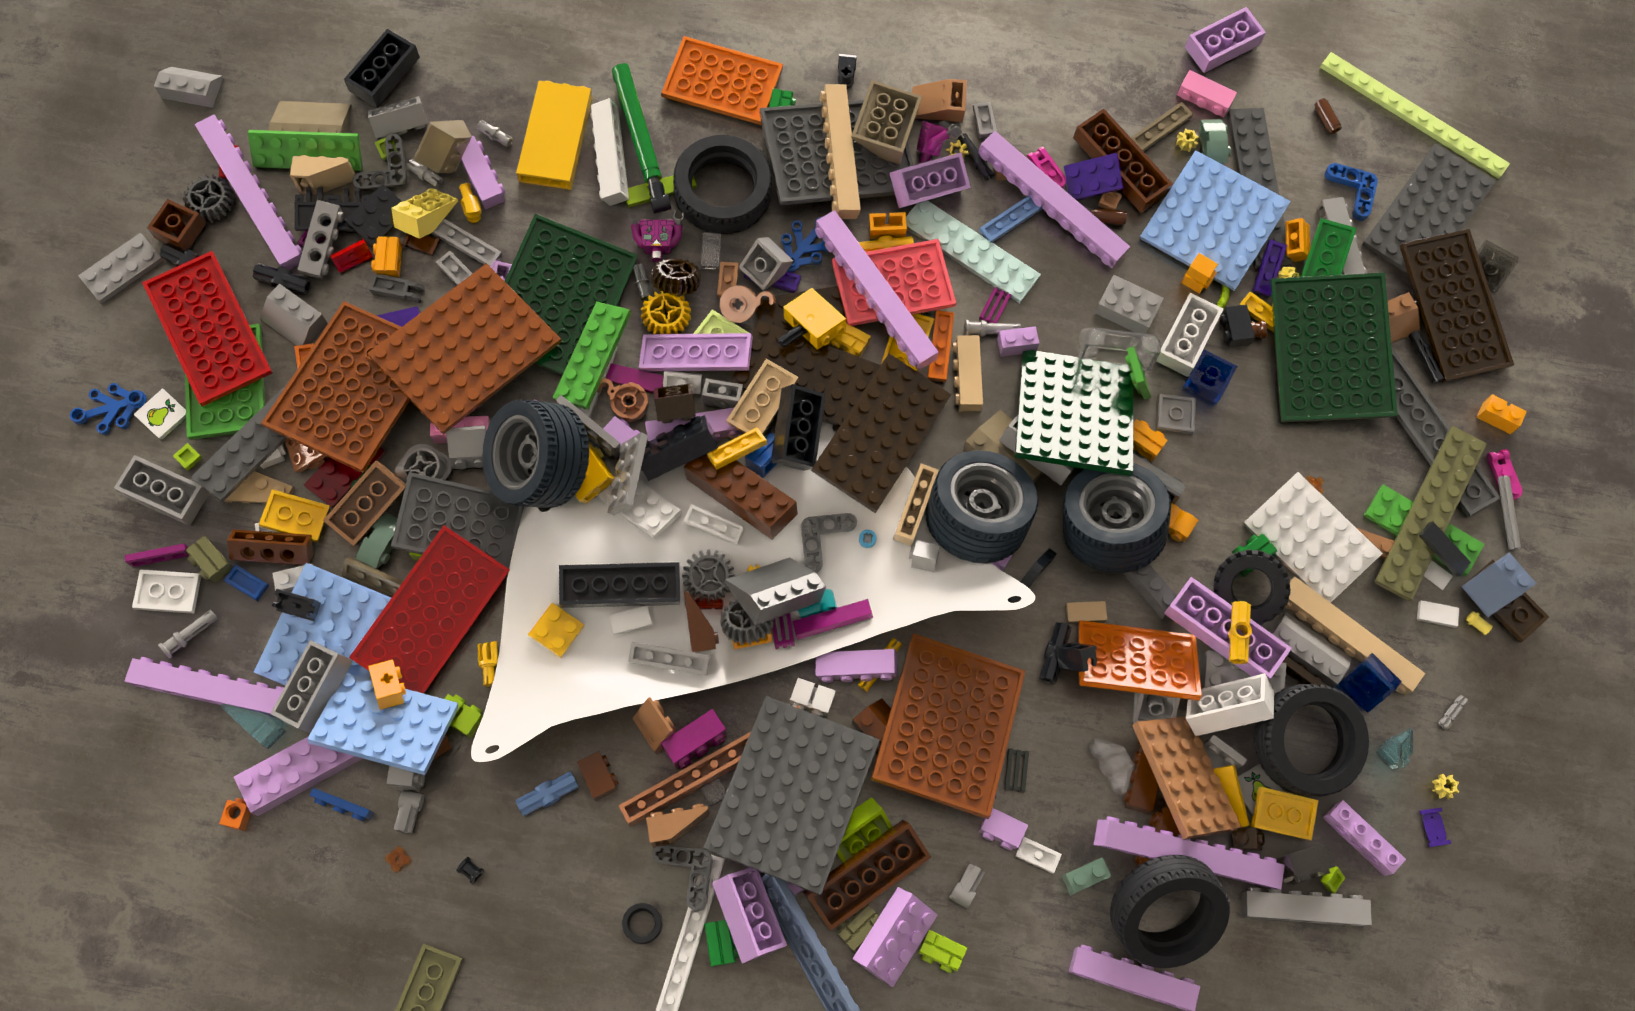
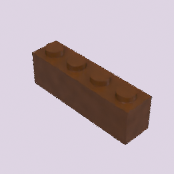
[1123,740,1159,815]

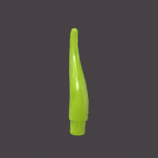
[1217,285,1230,308]

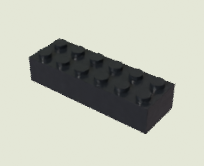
[559,562,680,608]

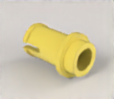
[1466,611,1493,635]

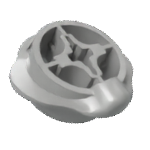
[395,444,453,484]

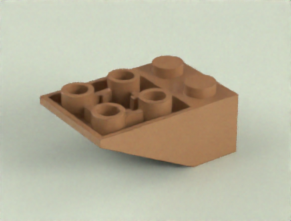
[912,79,967,122]
[633,697,676,754]
[646,804,710,848]

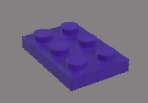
[1064,153,1124,200]

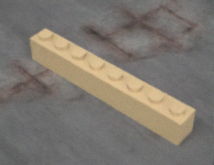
[820,84,861,219]
[1284,577,1426,696]

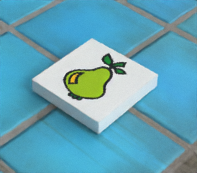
[134,388,186,440]

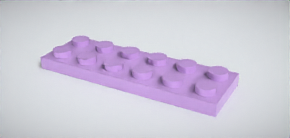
[639,333,753,371]

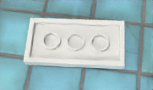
[599,480,682,539]

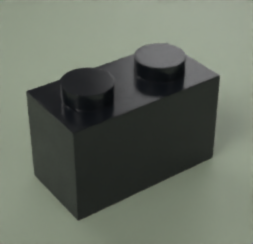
[1220,305,1255,348]

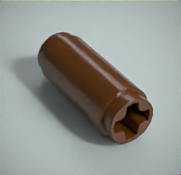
[1314,98,1342,134]
[1090,208,1127,225]

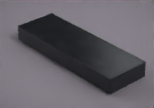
[1419,522,1471,577]

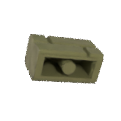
[186,536,233,583]
[837,904,879,953]

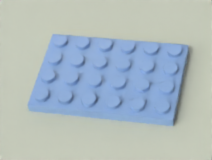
[308,673,459,775]

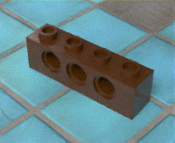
[227,529,314,565]

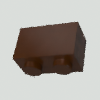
[577,751,619,801]

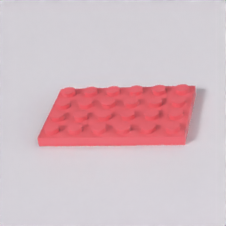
[832,239,956,326]

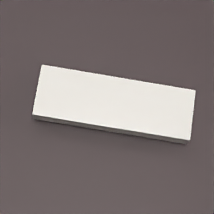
[683,504,744,545]

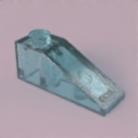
[220,703,286,750]
[1375,728,1413,770]

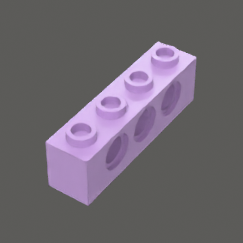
[1322,800,1406,876]

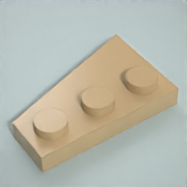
[224,471,295,504]

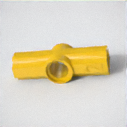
[858,236,914,252]
[1228,601,1252,664]

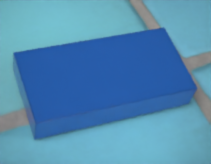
[224,564,269,602]

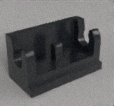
[272,589,321,622]
[1056,642,1097,672]

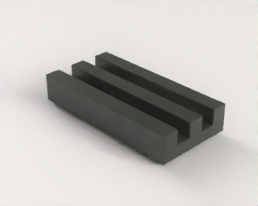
[1004,748,1029,792]

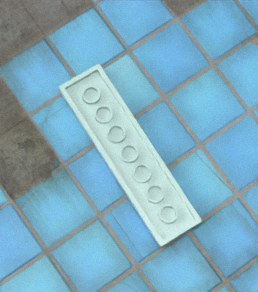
[906,200,1041,304]

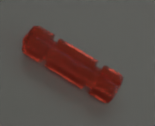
[685,598,724,610]

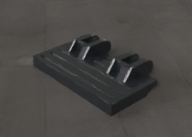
[294,187,370,232]

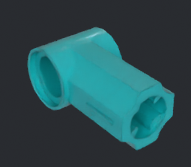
[798,589,837,618]

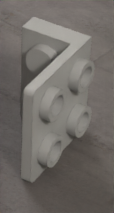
[1203,735,1247,771]

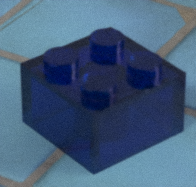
[1183,349,1238,404]
[1339,653,1402,713]

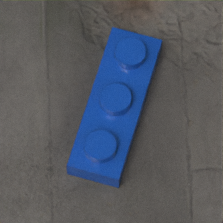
[310,788,374,822]

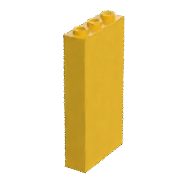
[516,81,593,190]

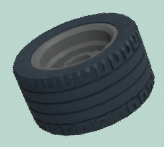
[482,399,589,508]
[925,450,1038,563]
[1063,463,1171,573]

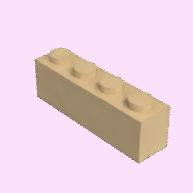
[952,335,983,412]
[893,464,939,546]

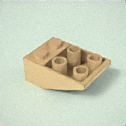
[290,155,356,195]

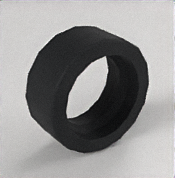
[622,903,663,944]

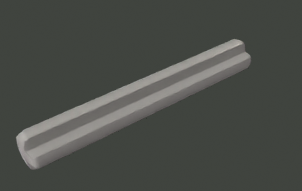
[1498,476,1521,550]

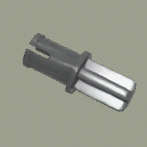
[633,264,652,301]

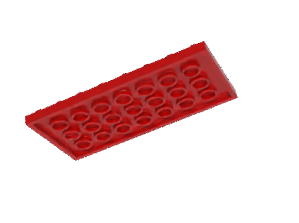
[142,251,273,407]
[349,525,510,694]

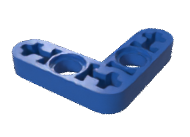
[1325,163,1378,221]

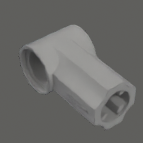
[394,790,424,834]
[949,864,985,909]

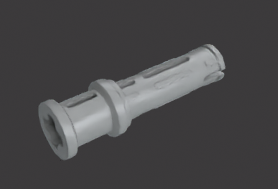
[964,320,1021,337]
[158,609,218,658]

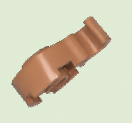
[720,285,776,323]
[597,378,649,422]

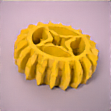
[641,291,691,334]

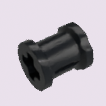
[456,856,484,884]

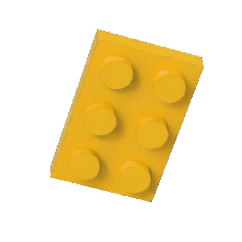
[259,489,330,543]
[1251,787,1319,841]

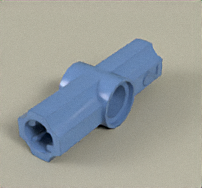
[515,771,579,816]

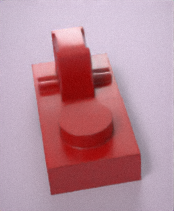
[330,239,373,273]

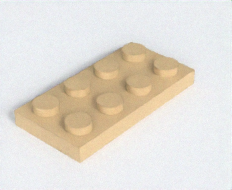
[726,359,799,435]

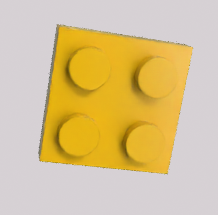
[528,603,584,658]

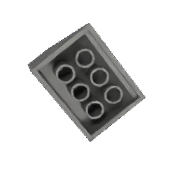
[724,557,826,625]

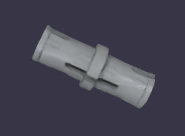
[477,120,513,148]
[406,159,443,188]

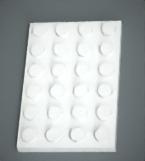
[1243,472,1383,603]

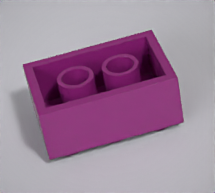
[661,709,727,770]

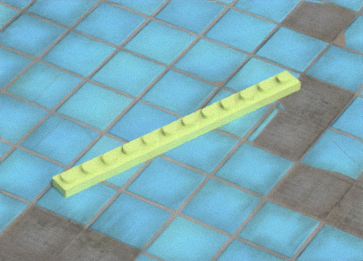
[1320,52,1510,179]

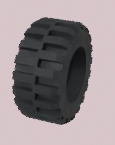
[1213,549,1291,625]

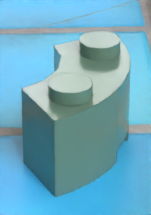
[1199,119,1231,163]
[356,512,398,569]

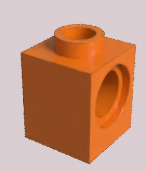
[219,798,251,831]

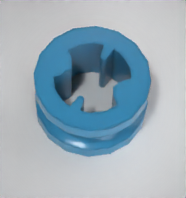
[859,530,877,548]

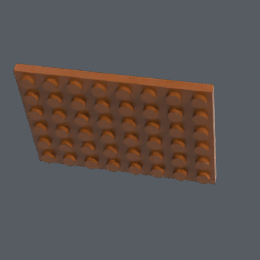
[368,263,561,435]
[261,301,410,473]
[871,633,1025,819]

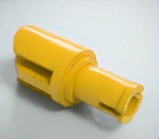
[459,183,482,223]
[477,641,498,687]

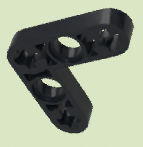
[1008,548,1057,603]

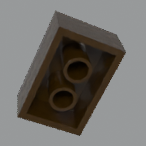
[654,383,696,424]

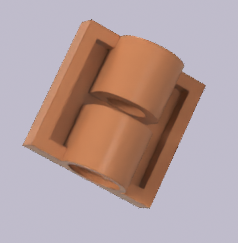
[285,438,326,473]

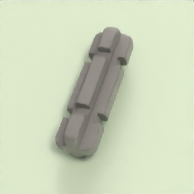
[1438,695,1468,730]

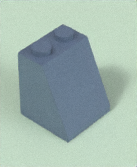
[1462,552,1537,617]

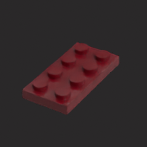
[304,447,386,509]

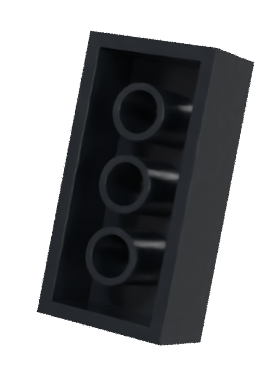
[344,29,420,108]
[771,384,826,471]
[641,415,718,481]

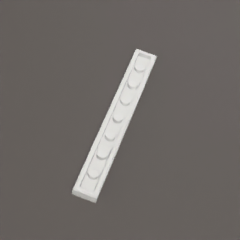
[656,855,725,1011]

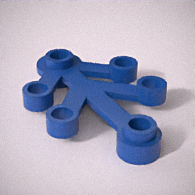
[781,217,829,272]
[70,383,147,435]

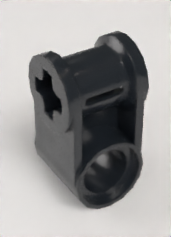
[838,54,857,88]

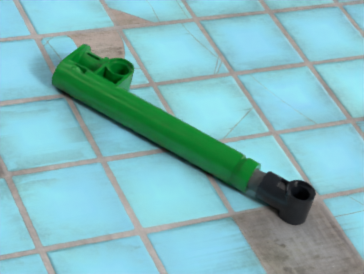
[612,63,672,214]

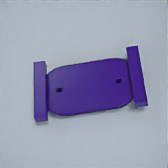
[1419,807,1451,847]

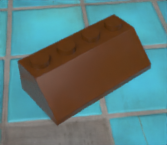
[852,698,891,754]

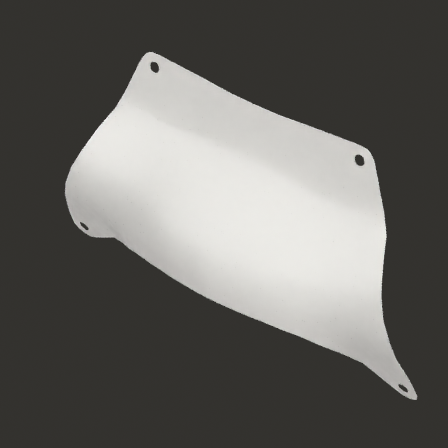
[471,421,1035,762]

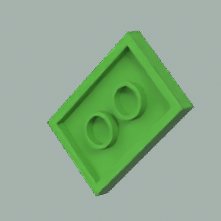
[1125,346,1151,400]

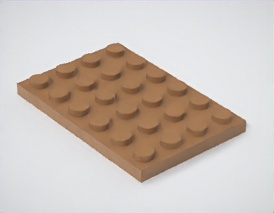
[1132,716,1241,840]

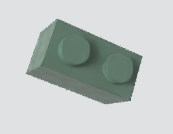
[1061,857,1112,896]

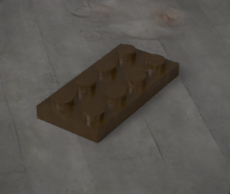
[1465,560,1549,643]

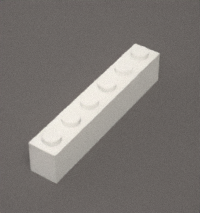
[590,98,629,206]

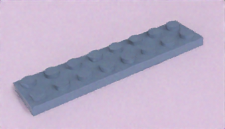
[761,874,861,1011]

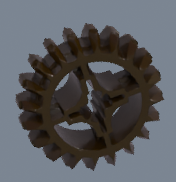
[651,258,701,296]

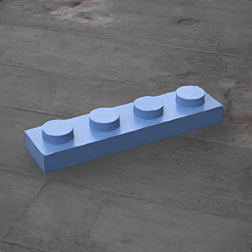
[979,196,1042,243]

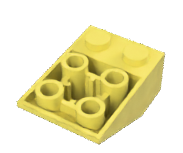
[391,188,458,239]

